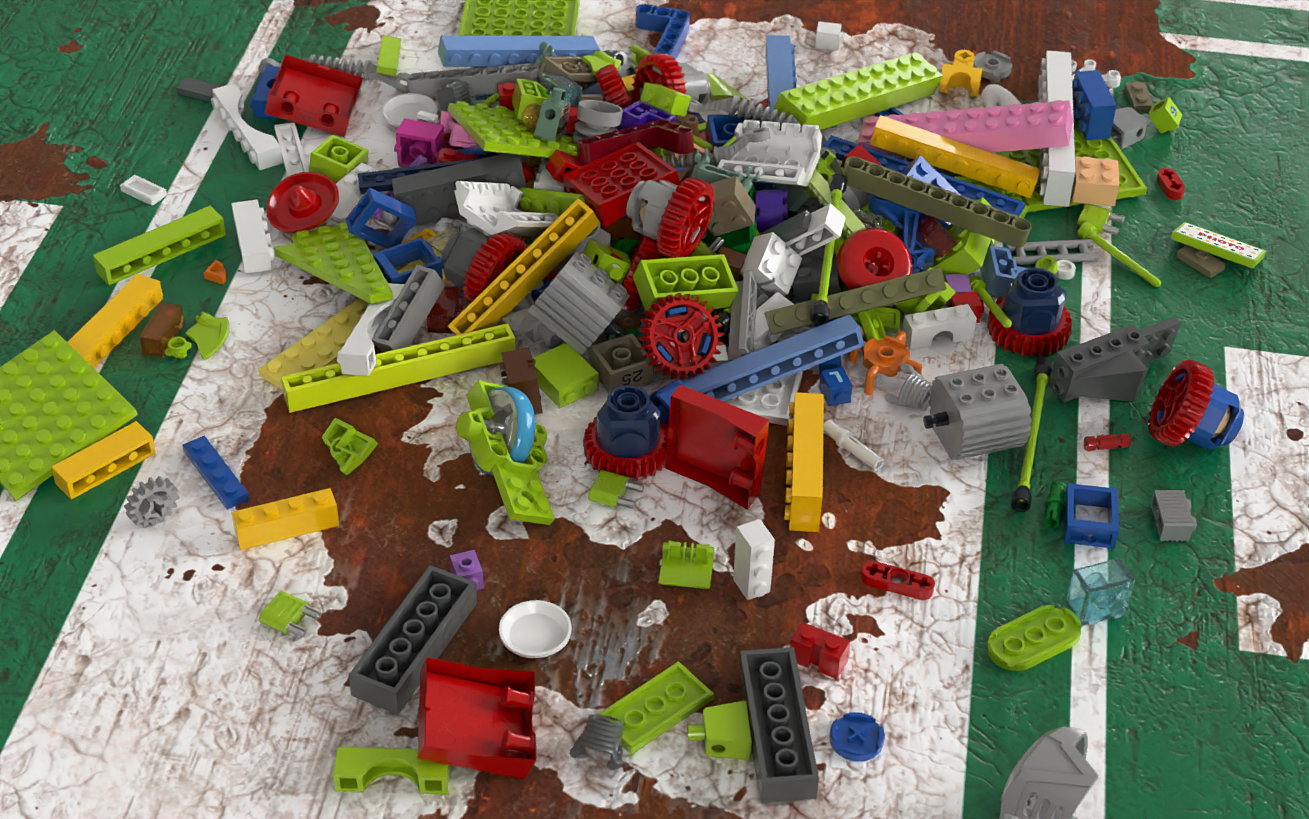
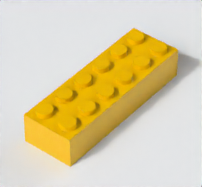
[784,392,824,532]

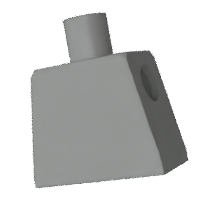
[1110,107,1151,149]

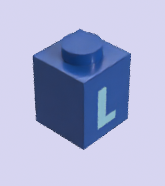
[819,367,852,407]

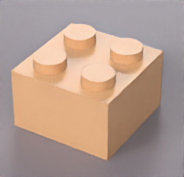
[1072,157,1119,206]

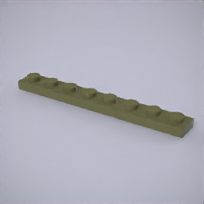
[764,267,947,335]

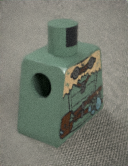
[534,88,571,141]

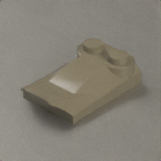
[537,56,598,87]

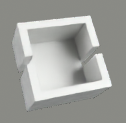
[740,232,802,296]

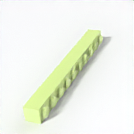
[807,169,866,237]

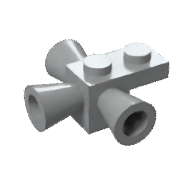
[501,296,564,349]

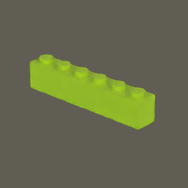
[93,206,226,286]

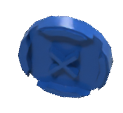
[829,712,885,762]

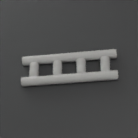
[1006,239,1099,265]

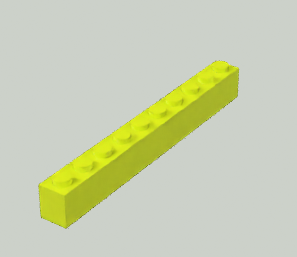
[281,323,516,413]

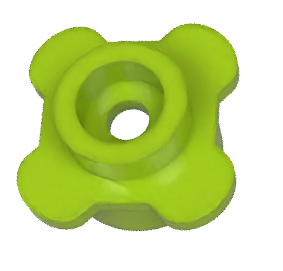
[165,337,192,358]

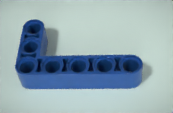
[636,4,690,61]

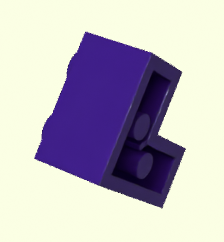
[616,100,676,130]

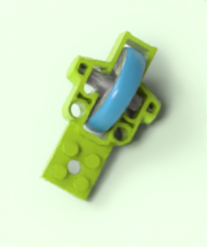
[456,380,555,525]

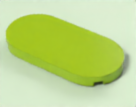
[987,605,1081,671]

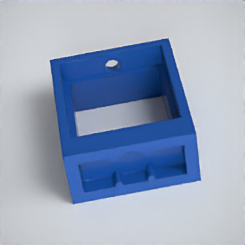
[345,188,417,249]
[373,237,444,284]
[1064,483,1119,549]

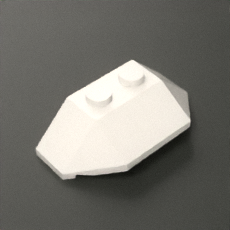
[330,163,388,223]

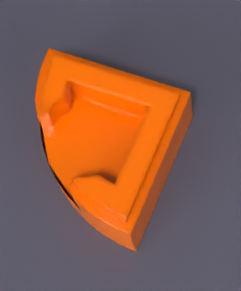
[203,260,227,284]

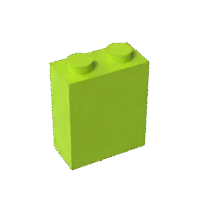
[533,343,599,409]

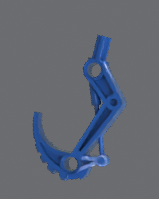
[867,193,935,274]

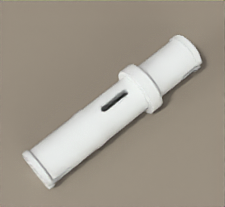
[823,419,885,471]

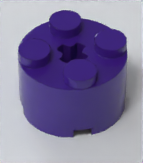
[756,189,788,233]

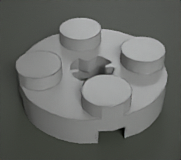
[973,51,1012,83]

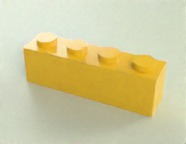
[51,421,156,500]
[231,488,339,550]

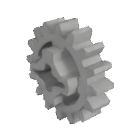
[124,476,180,528]

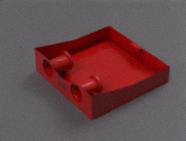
[265,54,363,137]
[562,141,680,228]
[665,385,769,510]
[418,657,536,779]

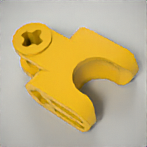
[938,50,983,98]

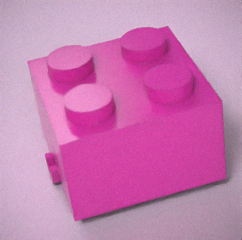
[394,118,445,167]

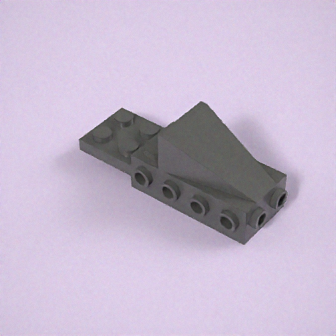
[1048,316,1181,403]

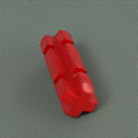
[1083,433,1131,451]

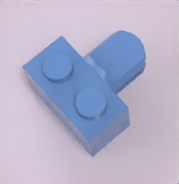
[980,245,1028,297]

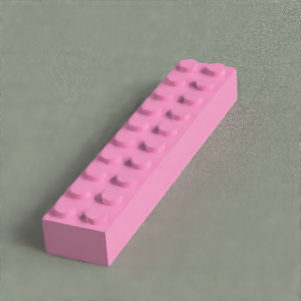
[857,100,1073,159]

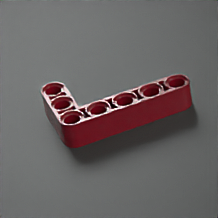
[577,120,694,165]

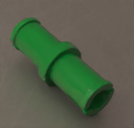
[1043,481,1066,528]

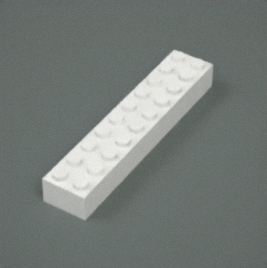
[1038,51,1075,207]

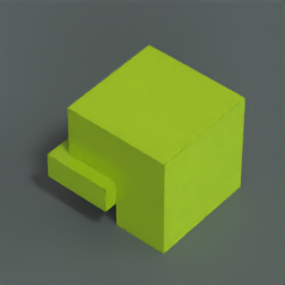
[895,267,956,322]

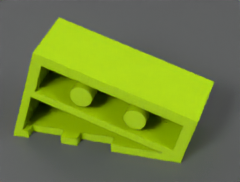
[512,78,552,124]

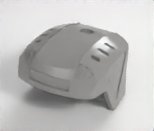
[1000,726,1098,819]

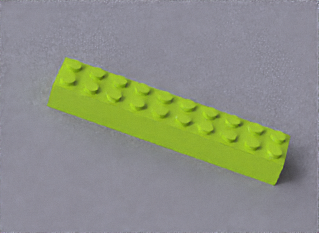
[773,52,943,131]

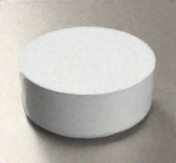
[1054,260,1076,280]

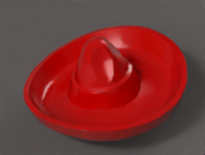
[266,172,339,234]
[836,228,913,290]

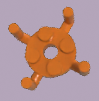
[849,331,922,395]

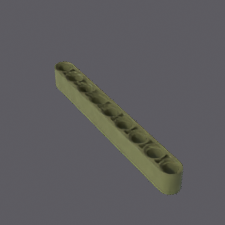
[842,157,1031,248]

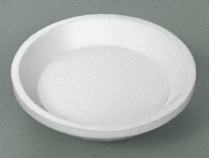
[382,93,438,128]
[499,600,572,658]

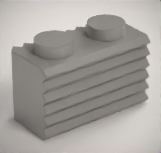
[1151,490,1196,542]

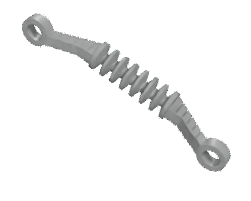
[258,55,410,93]
[687,95,836,157]
[662,128,770,171]

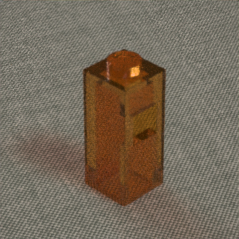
[139,302,185,358]

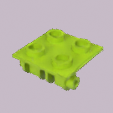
[658,540,715,589]

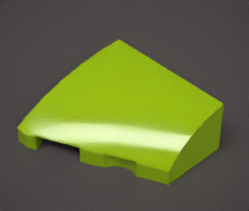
[705,73,749,105]
[322,418,378,475]

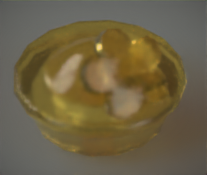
[522,104,541,130]

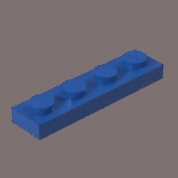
[182,435,249,510]

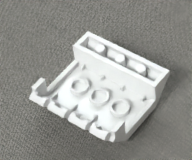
[718,120,822,187]
[454,181,559,238]

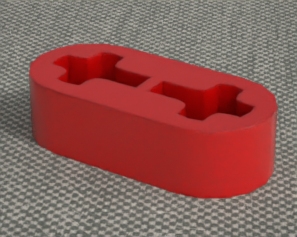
[1156,168,1185,200]

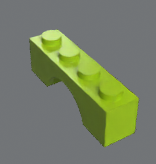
[333,746,451,795]

